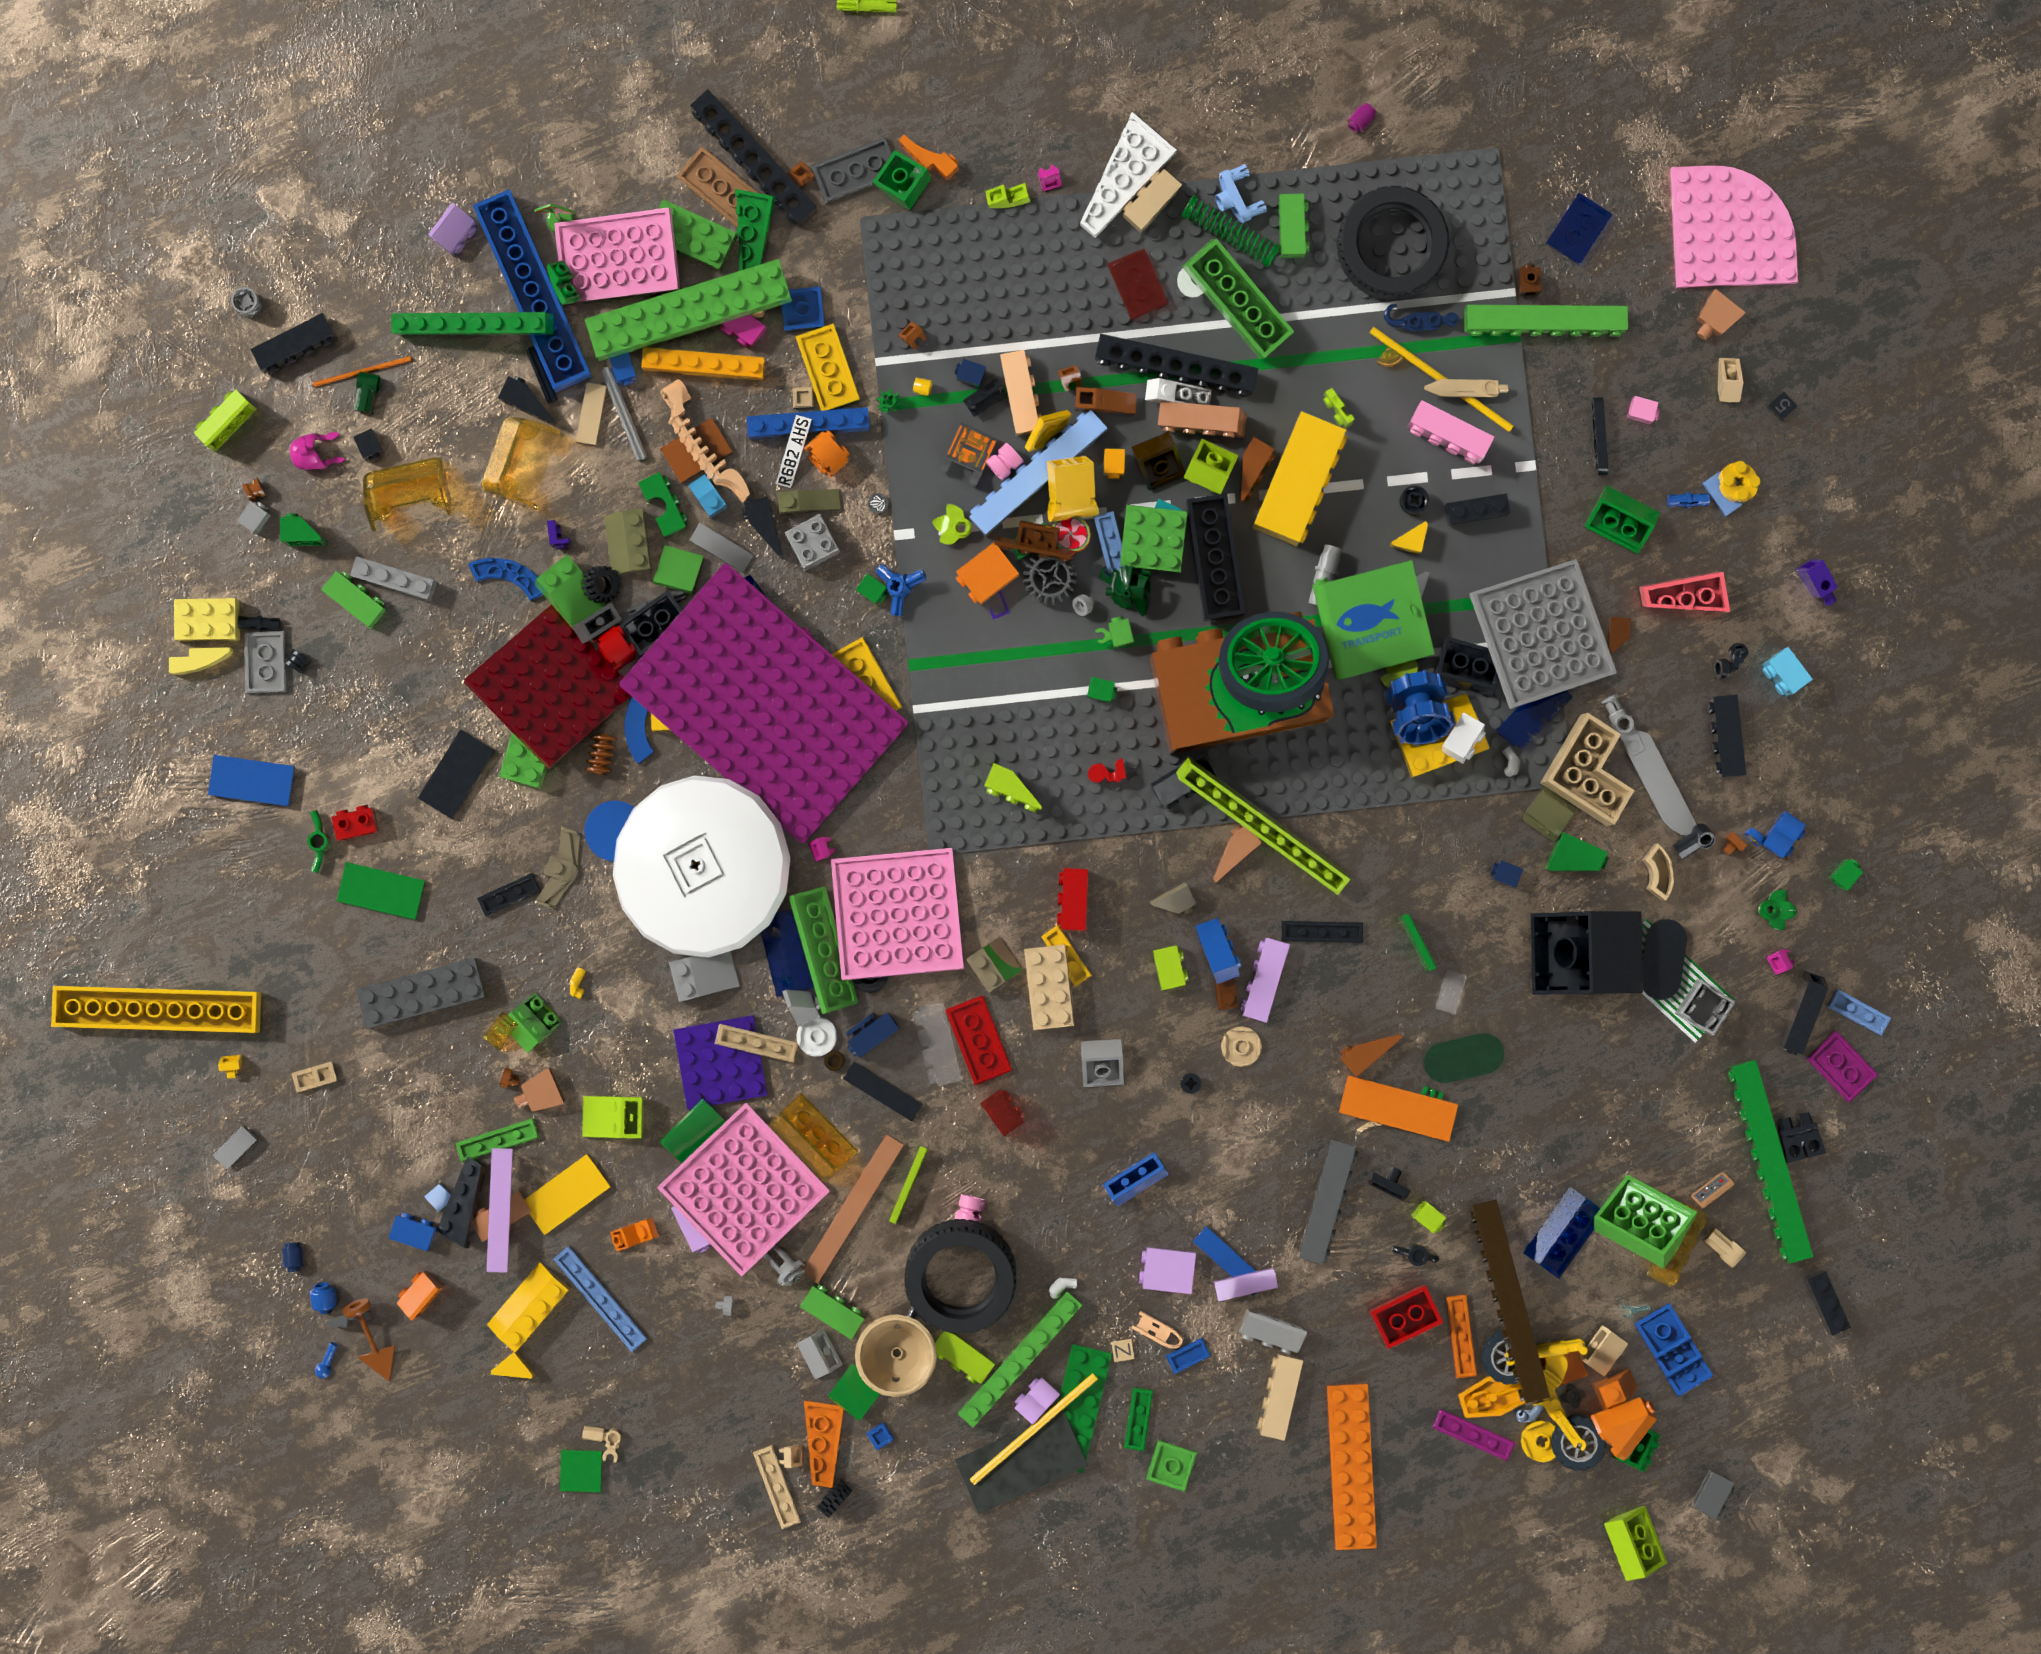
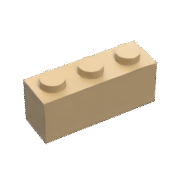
[1123,169,1182,233]

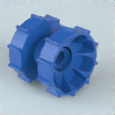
[1385,670,1455,746]

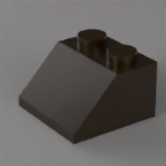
[1131,431,1185,491]

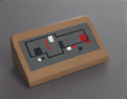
[1691,1172,1734,1209]

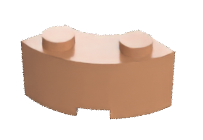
[472,1191,531,1242]

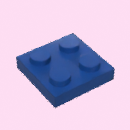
[782,287,824,331]

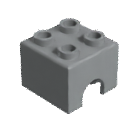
[784,514,840,571]
[1675,979,1735,1036]

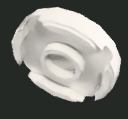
[796,1016,837,1056]

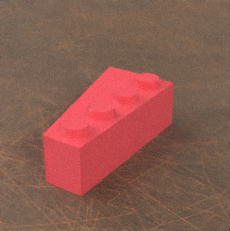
[1639,572,1730,612]

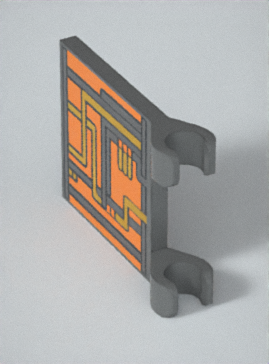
[940,422,998,488]

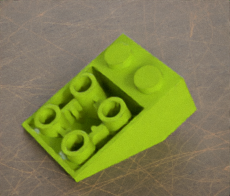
[984,763,1042,813]
[582,1096,644,1138]

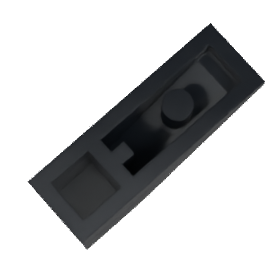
[498,376,556,427]
[742,497,784,558]

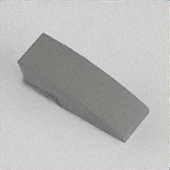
[690,523,753,573]

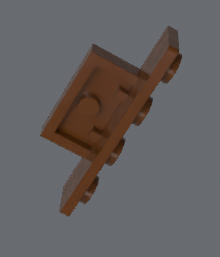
[994,520,1077,561]

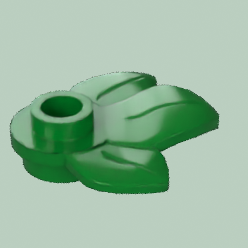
[1758,890,1797,930]

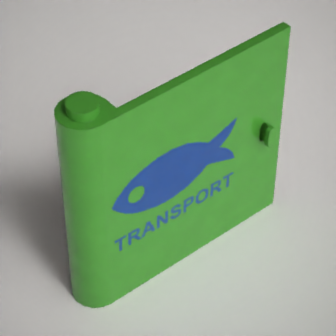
[1312,560,1435,679]

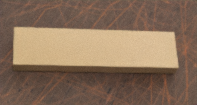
[715,1024,798,1063]
[753,1445,801,1529]

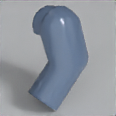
[1516,1405,1545,1423]

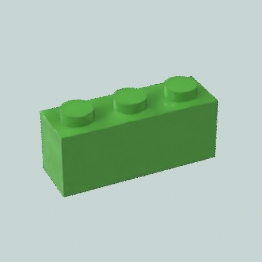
[1278,193,1309,258]
[321,571,387,629]
[800,1284,865,1340]

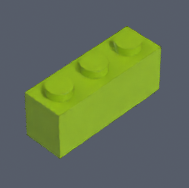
[934,1331,995,1384]

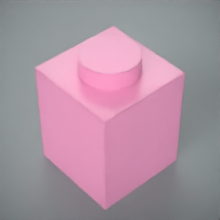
[1627,396,1660,425]

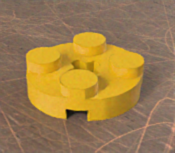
[1718,461,1760,503]
[1521,1420,1555,1462]

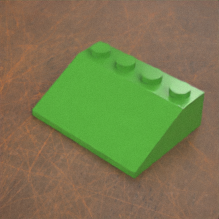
[1594,1174,1697,1269]

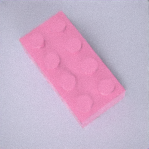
[1407,400,1494,465]

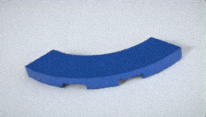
[468,558,544,601]
[624,697,654,765]

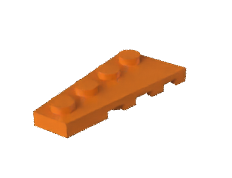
[804,1400,844,1488]

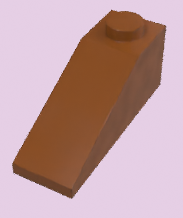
[1339,1034,1403,1077]

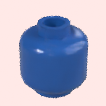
[309,1282,338,1314]

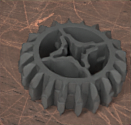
[1023,553,1077,605]

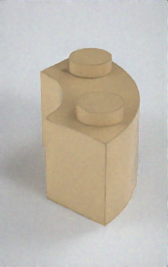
[1642,844,1674,901]

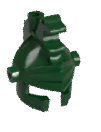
[1099,565,1151,617]

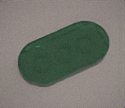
[1423,1033,1504,1083]

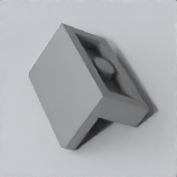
[797,1329,843,1379]

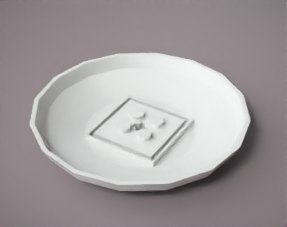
[613,776,790,958]

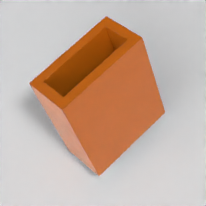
[955,542,1019,605]

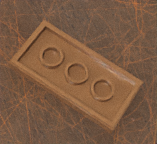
[676,146,758,228]

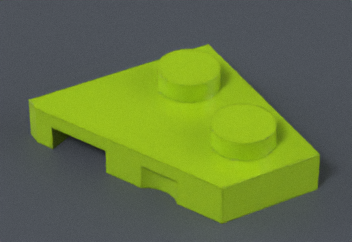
[1323,388,1355,429]

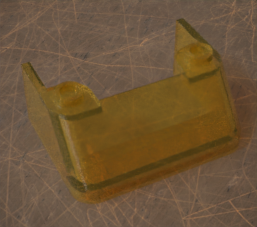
[482,416,564,510]
[363,457,452,532]

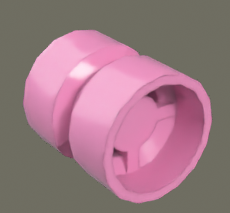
[985,443,1024,481]
[955,1194,986,1224]

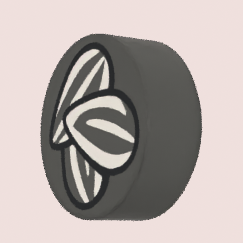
[868,493,888,514]

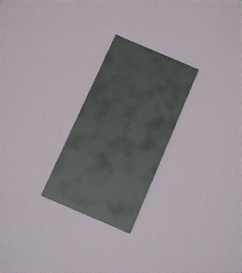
[955,1411,1088,1514]

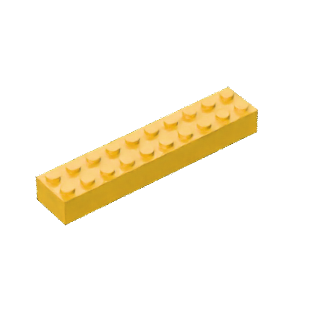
[51,986,261,1033]

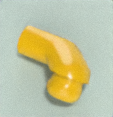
[570,967,586,999]

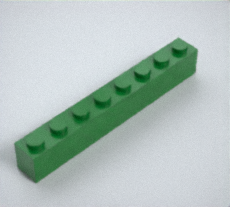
[391,312,553,335]

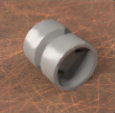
[231,287,263,318]

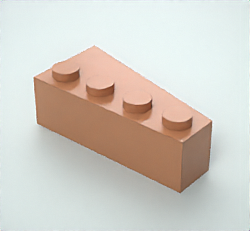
[1158,401,1247,438]

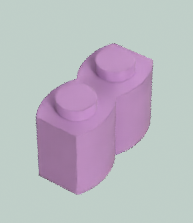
[1014,1377,1060,1425]

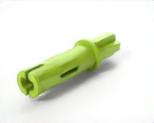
[837,0,897,13]

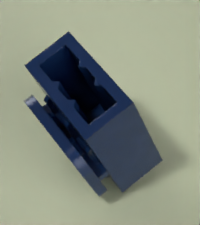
[845,1012,900,1058]

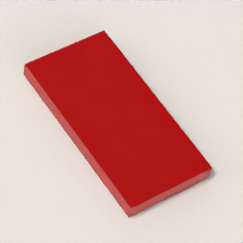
[945,995,1013,1085]

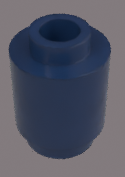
[282,1242,304,1272]

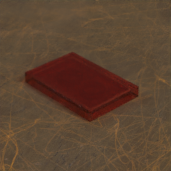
[1107,248,1168,320]

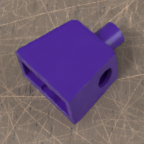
[1796,559,1838,606]

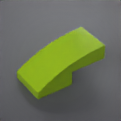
[985,183,1031,208]

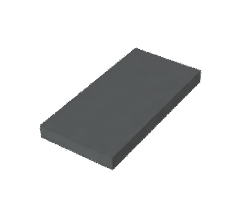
[811,137,892,204]

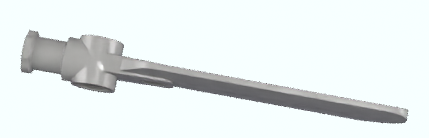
[1601,693,1697,836]

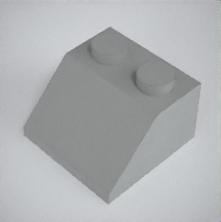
[1081,1039,1124,1087]

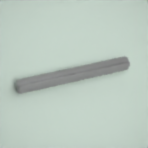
[601,367,647,462]

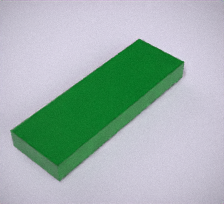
[1124,1387,1153,1451]

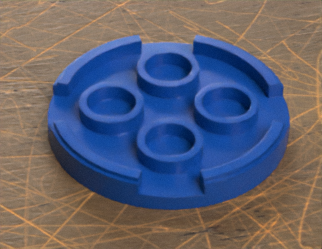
[584,801,634,861]

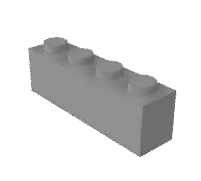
[350,557,437,601]

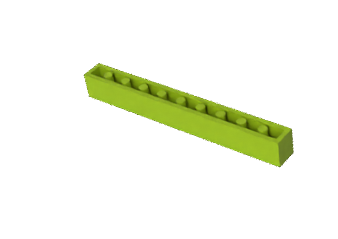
[1176,757,1351,895]

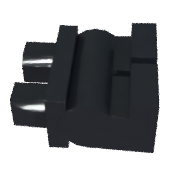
[1778,1112,1826,1163]

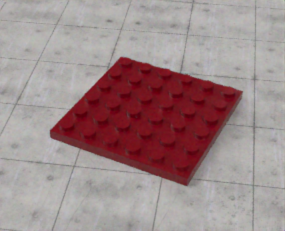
[463,604,631,769]

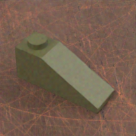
[777,489,841,516]

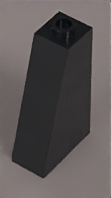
[1782,971,1829,1055]

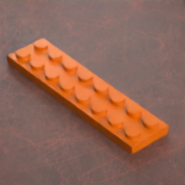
[1326,1383,1377,1550]

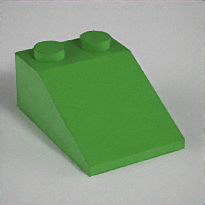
[535,554,605,630]

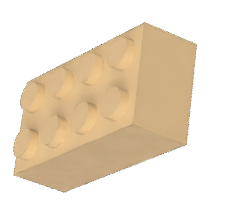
[1024,945,1076,1030]

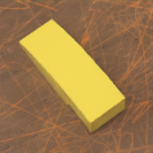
[169,647,234,675]

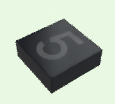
[1768,392,1797,420]

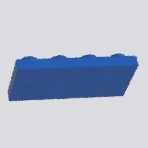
[208,755,295,806]

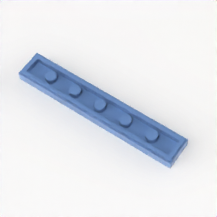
[553,1246,648,1352]

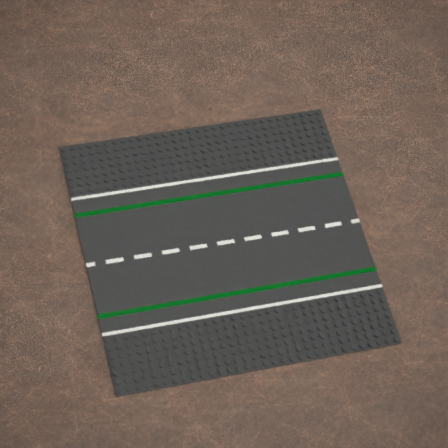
[860,148,1567,854]

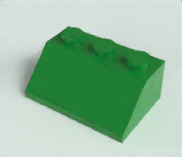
[1584,485,1660,554]

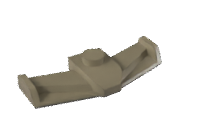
[534,826,581,910]

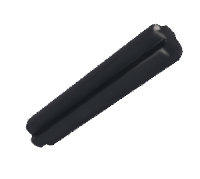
[526,346,558,403]

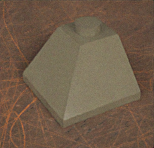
[1149,882,1196,915]

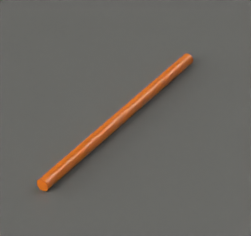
[313,356,412,387]

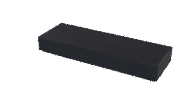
[477,873,541,917]

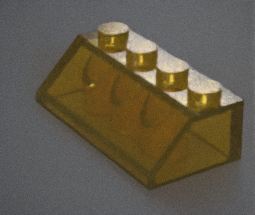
[768,1093,858,1184]

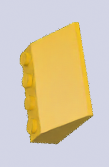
[1390,693,1490,778]

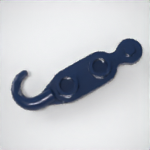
[1384,304,1459,332]

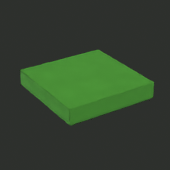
[653,545,704,594]
[1146,1440,1197,1492]

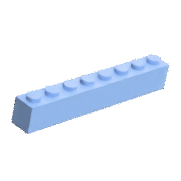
[969,410,1107,537]

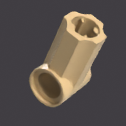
[1704,1228,1746,1268]

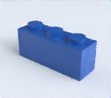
[1195,918,1241,984]
[1103,1152,1169,1207]

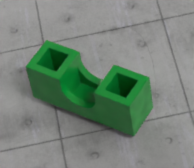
[638,472,688,539]

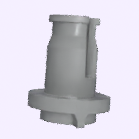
[763,1243,805,1286]

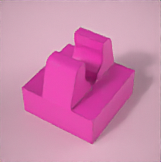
[1038,165,1062,192]
[808,837,835,862]
[1766,949,1795,975]

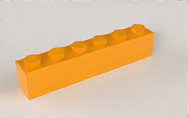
[641,347,766,381]

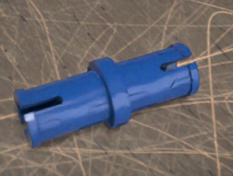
[1667,492,1710,508]

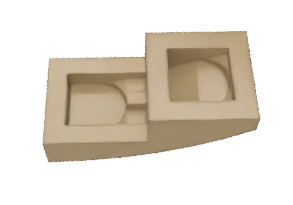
[291,1061,337,1093]

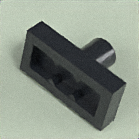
[1367,1167,1411,1201]

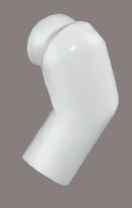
[1049,1278,1077,1299]

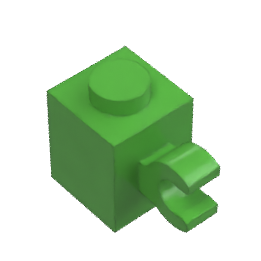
[1095,616,1134,648]

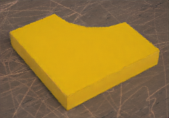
[1025,410,1072,452]

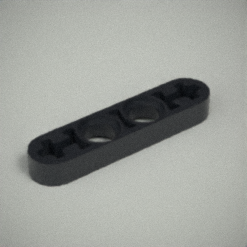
[1591,397,1608,476]

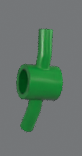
[307,810,331,873]

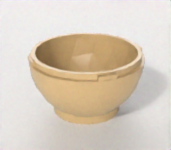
[855,1314,937,1397]

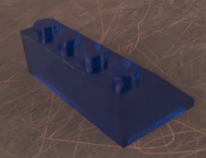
[761,909,814,997]
[1523,1187,1600,1279]

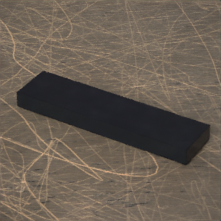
[1281,921,1363,943]
[843,1061,922,1121]

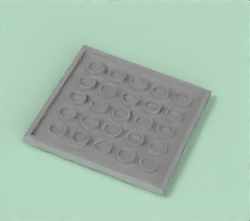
[1469,559,1617,709]

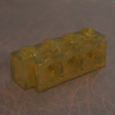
[1646,1202,1708,1287]

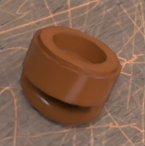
[499,1067,520,1089]

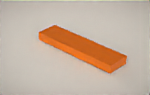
[1446,1294,1477,1378]

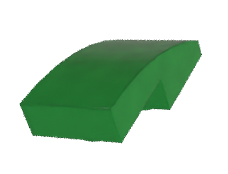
[547,260,581,305]

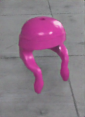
[289,432,345,470]

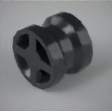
[284,648,310,673]
[1180,1073,1201,1094]

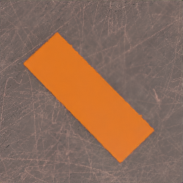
[1339,1075,1458,1142]

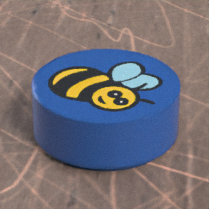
[1744,828,1765,847]

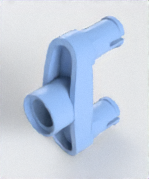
[1215,164,1267,223]

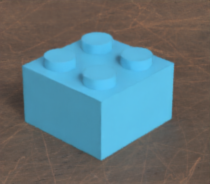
[1761,647,1813,697]

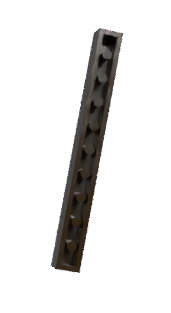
[1470,1199,1550,1406]

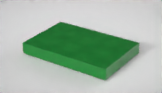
[1398,914,1436,972]
[659,1099,726,1163]

